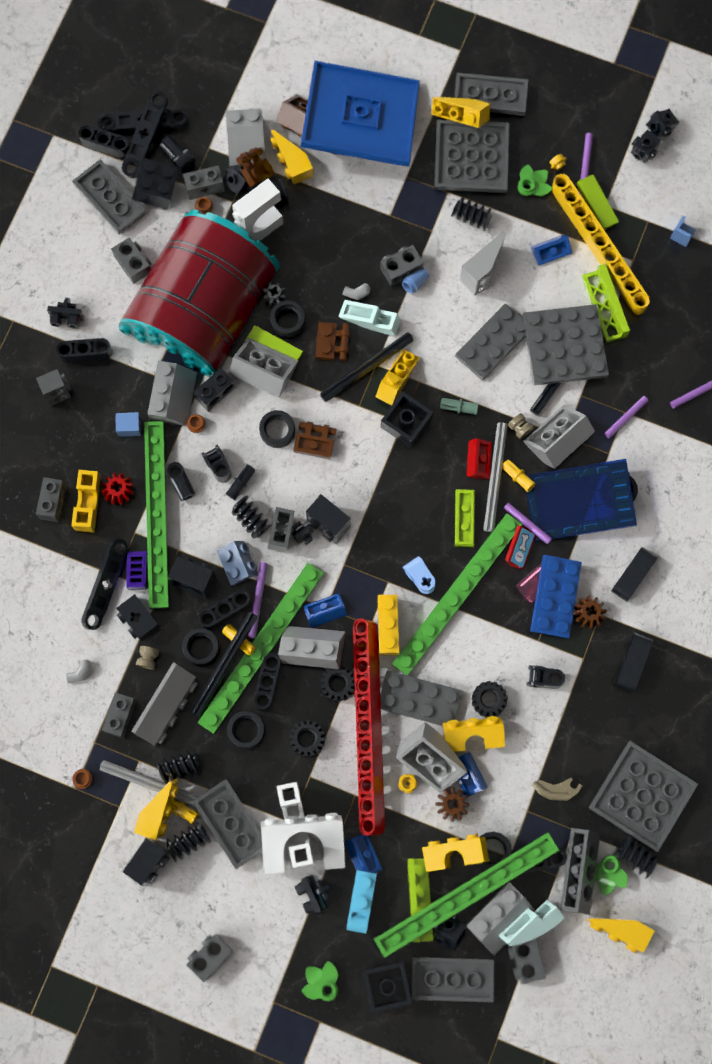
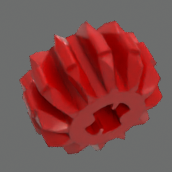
[101,473,134,505]

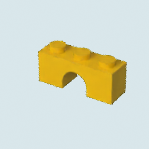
[71,470,101,532]
[377,594,399,656]
[442,716,505,752]
[422,834,489,872]

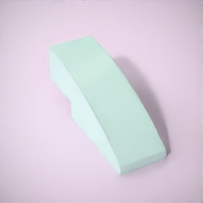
[339,300,401,336]
[499,900,565,946]

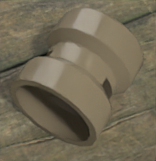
[508,413,534,439]
[136,646,159,670]

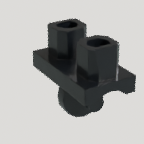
[47,297,84,329]
[295,874,331,914]

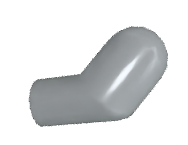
[342,283,370,300]
[66,659,92,683]

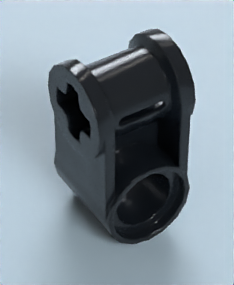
[201,444,232,483]
[526,665,565,689]

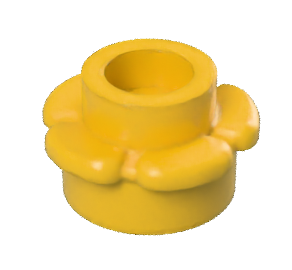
[549,154,567,170]
[398,774,418,793]

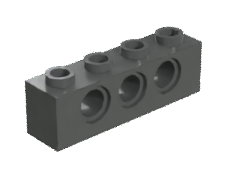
[560,828,600,915]

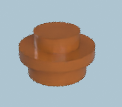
[195,197,213,215]
[187,414,206,433]
[72,769,93,789]

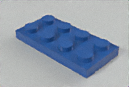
[530,555,582,638]

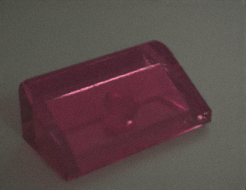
[516,562,542,603]

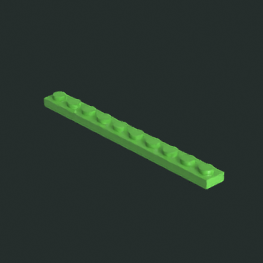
[144,421,169,609]
[392,513,522,676]
[198,563,324,734]
[374,833,559,958]

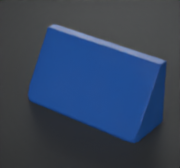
[531,235,573,265]
[303,593,347,628]
[458,752,487,797]
[345,834,383,873]

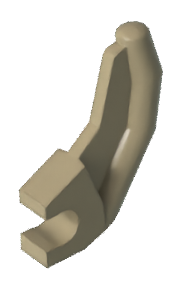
[532,778,582,801]

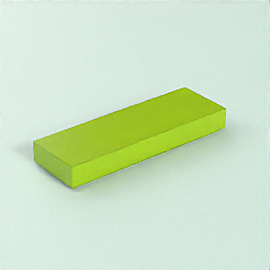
[576,175,619,230]
[245,325,303,361]
[455,489,475,547]

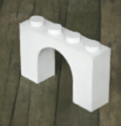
[232,179,283,241]
[277,782,314,869]
[261,813,345,875]

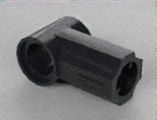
[160,136,196,172]
[167,462,196,501]

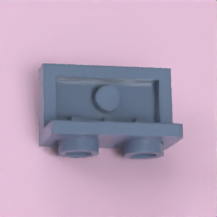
[217,541,258,586]

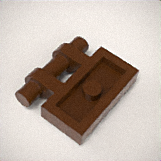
[236,147,275,187]
[315,322,351,361]
[293,421,337,459]

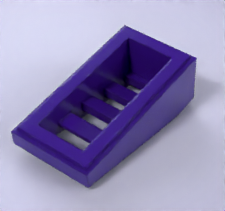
[126,551,147,590]

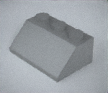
[229,338,298,397]
[148,361,197,426]
[523,405,595,469]
[278,626,345,669]
[466,882,535,955]

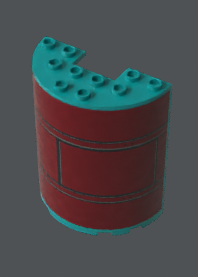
[118,210,280,377]

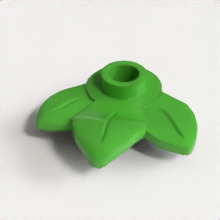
[518,165,552,196]
[594,855,628,896]
[302,961,338,1001]

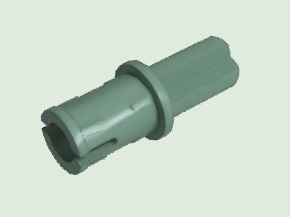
[440,398,478,415]

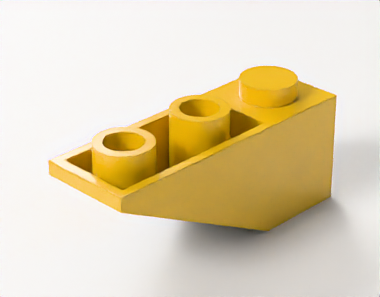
[432,97,490,128]
[270,130,314,184]
[376,349,420,405]
[134,779,179,840]
[586,918,655,954]

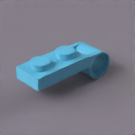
[346,870,377,934]

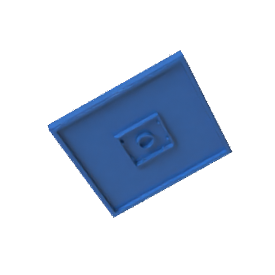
[300,60,420,167]

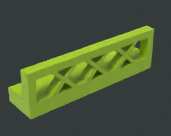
[582,264,630,343]
[407,859,433,943]

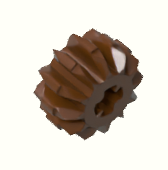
[573,596,607,629]
[435,787,470,822]

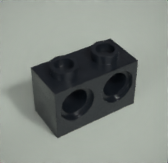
[193,367,236,412]

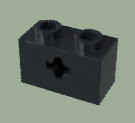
[116,594,160,642]

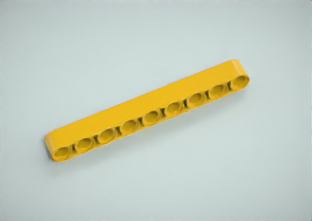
[552,174,650,315]

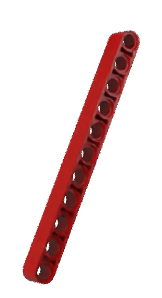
[353,618,385,836]

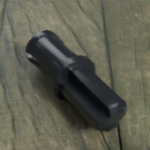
[225,464,255,500]

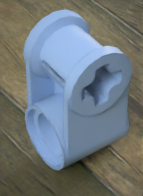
[403,556,435,594]

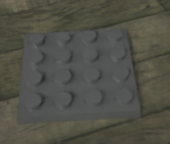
[434,120,509,193]
[522,304,609,386]
[588,741,698,852]

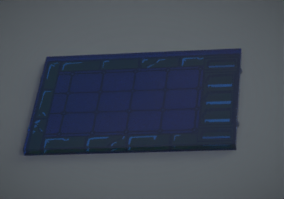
[525,459,637,542]

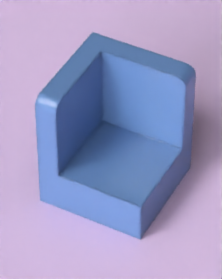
[670,215,696,247]
[116,412,141,437]

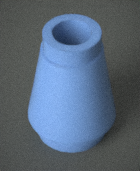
[402,268,429,294]

